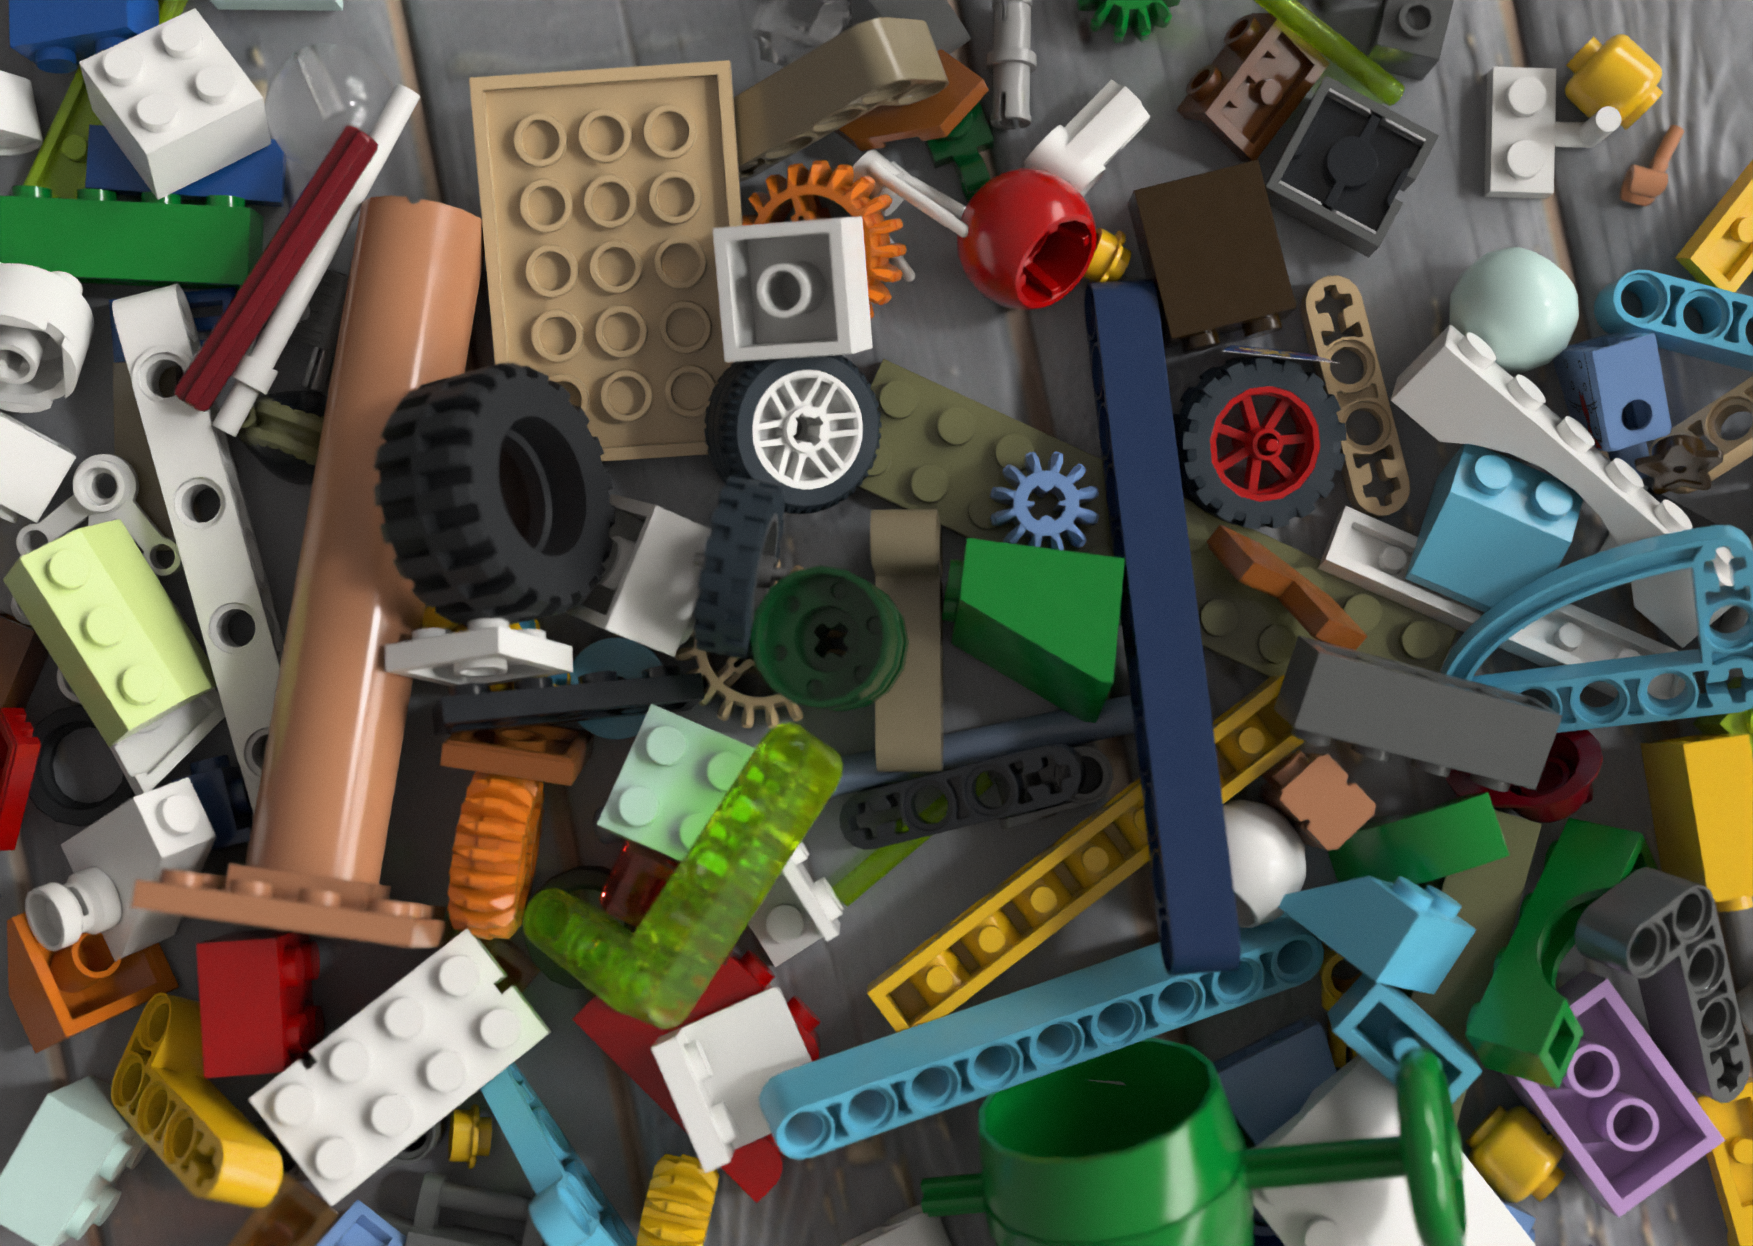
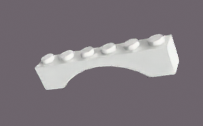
[1391,324,1733,648]

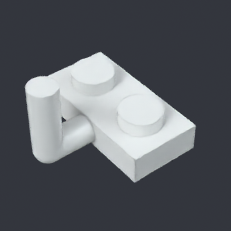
[1484,66,1621,199]

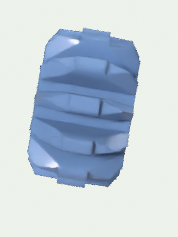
[990,452,1099,550]

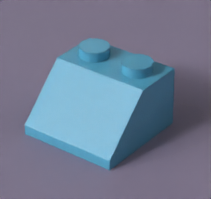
[1405,444,1583,629]
[1278,876,1477,995]

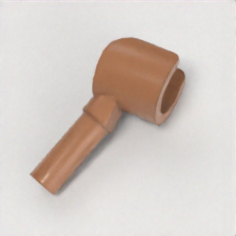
[1619,125,1684,206]

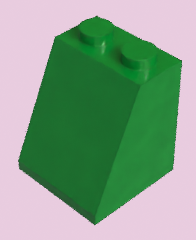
[941,538,1125,723]

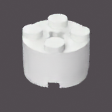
[0,262,94,413]

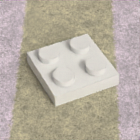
[385,618,573,687]

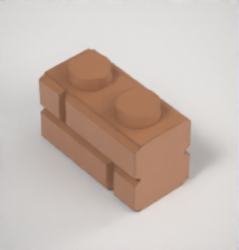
[1258,749,1376,851]

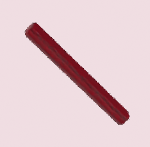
[174,125,378,412]

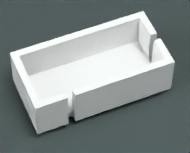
[249,928,551,1207]

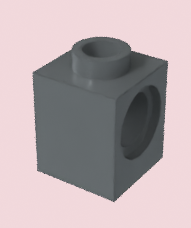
[1361,0,1454,81]

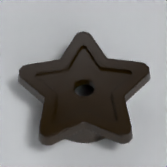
[1634,435,1724,495]

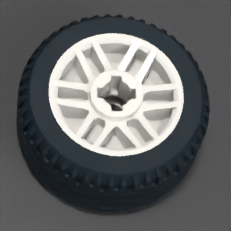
[704,355,882,514]

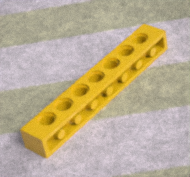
[867,675,1305,1033]

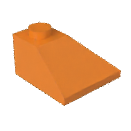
[7,912,179,1054]

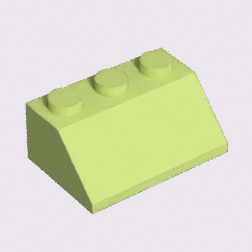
[3,519,217,748]

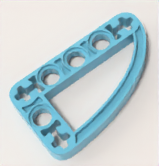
[1440,525,1753,733]

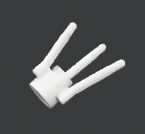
[853,149,969,282]

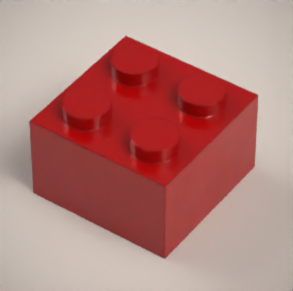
[196,929,324,1078]

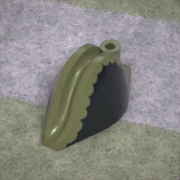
[237,391,328,485]

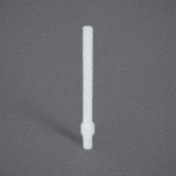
[212,83,420,437]

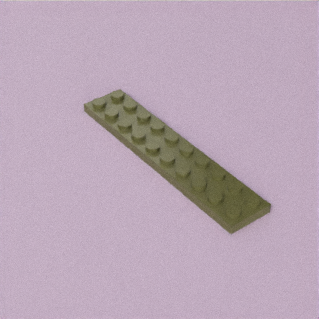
[856,359,1458,678]

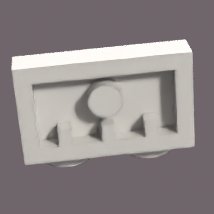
[721,817,844,967]
[651,986,812,1173]

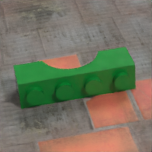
[1465,818,1658,1089]

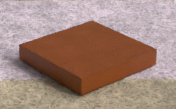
[440,724,595,786]

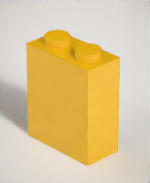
[1640,734,1753,912]

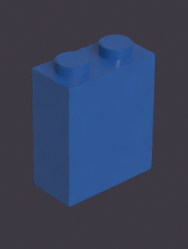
[9,0,159,74]

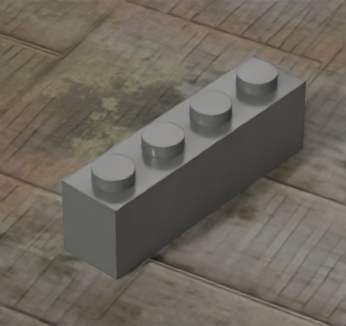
[1274,635,1562,792]

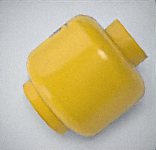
[1565,34,1663,130]
[1465,1105,1566,1203]

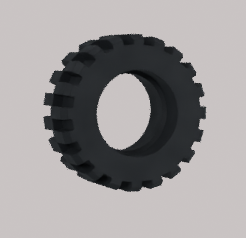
[374,363,615,627]

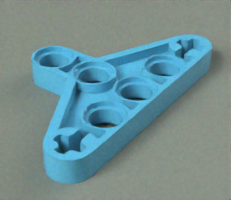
[480,1062,637,1246]

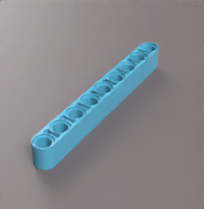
[759,912,1324,1159]

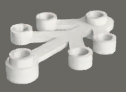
[11,454,183,703]

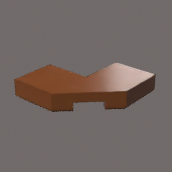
[834,49,989,152]
[1206,525,1368,650]

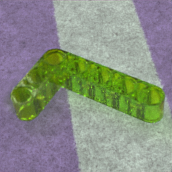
[523,722,843,1029]

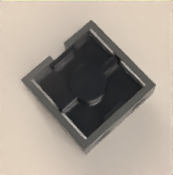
[1265,75,1439,258]

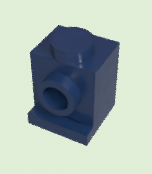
[171,755,253,852]

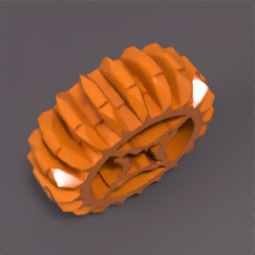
[742,160,907,320]
[447,771,545,940]

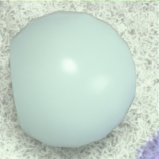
[1449,247,1579,375]

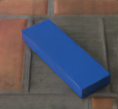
[85,124,287,207]

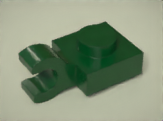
[924,102,994,203]

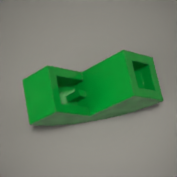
[1327,792,1510,884]

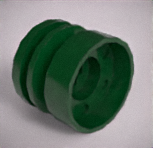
[750,565,909,712]

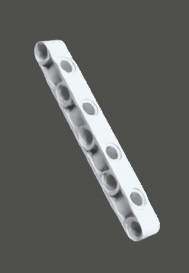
[112,283,285,814]

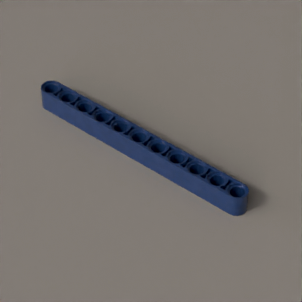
[1084,279,1241,976]

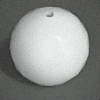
[1223,800,1306,928]

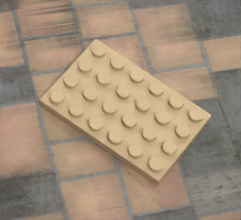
[469,60,742,461]

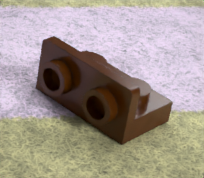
[1177,13,1330,162]

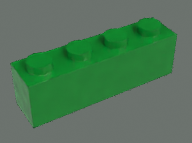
[0,185,264,290]

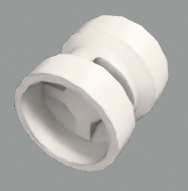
[25,867,121,951]

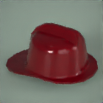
[1446,729,1603,823]

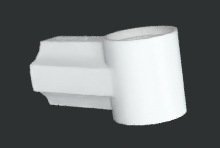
[1022,79,1150,197]

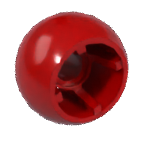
[957,168,1097,310]

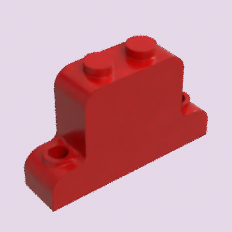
[572,949,821,1203]

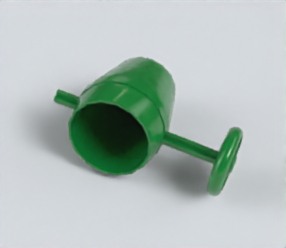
[920,1038,1467,1246]

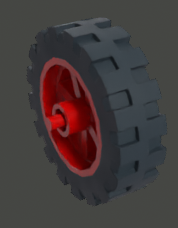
[1173,357,1347,529]

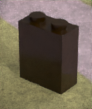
[1127,160,1297,354]

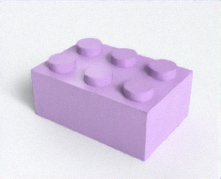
[1502,970,1725,1218]

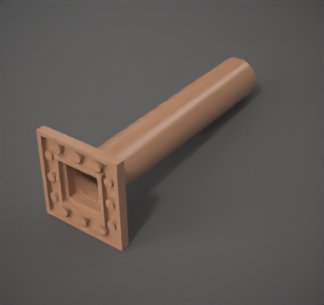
[131,195,485,947]

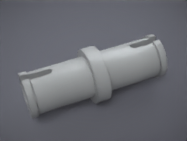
[986,0,1037,130]

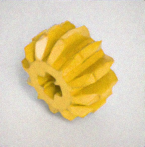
[636,1154,720,1246]

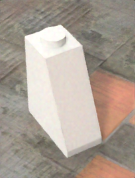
[61,777,216,961]

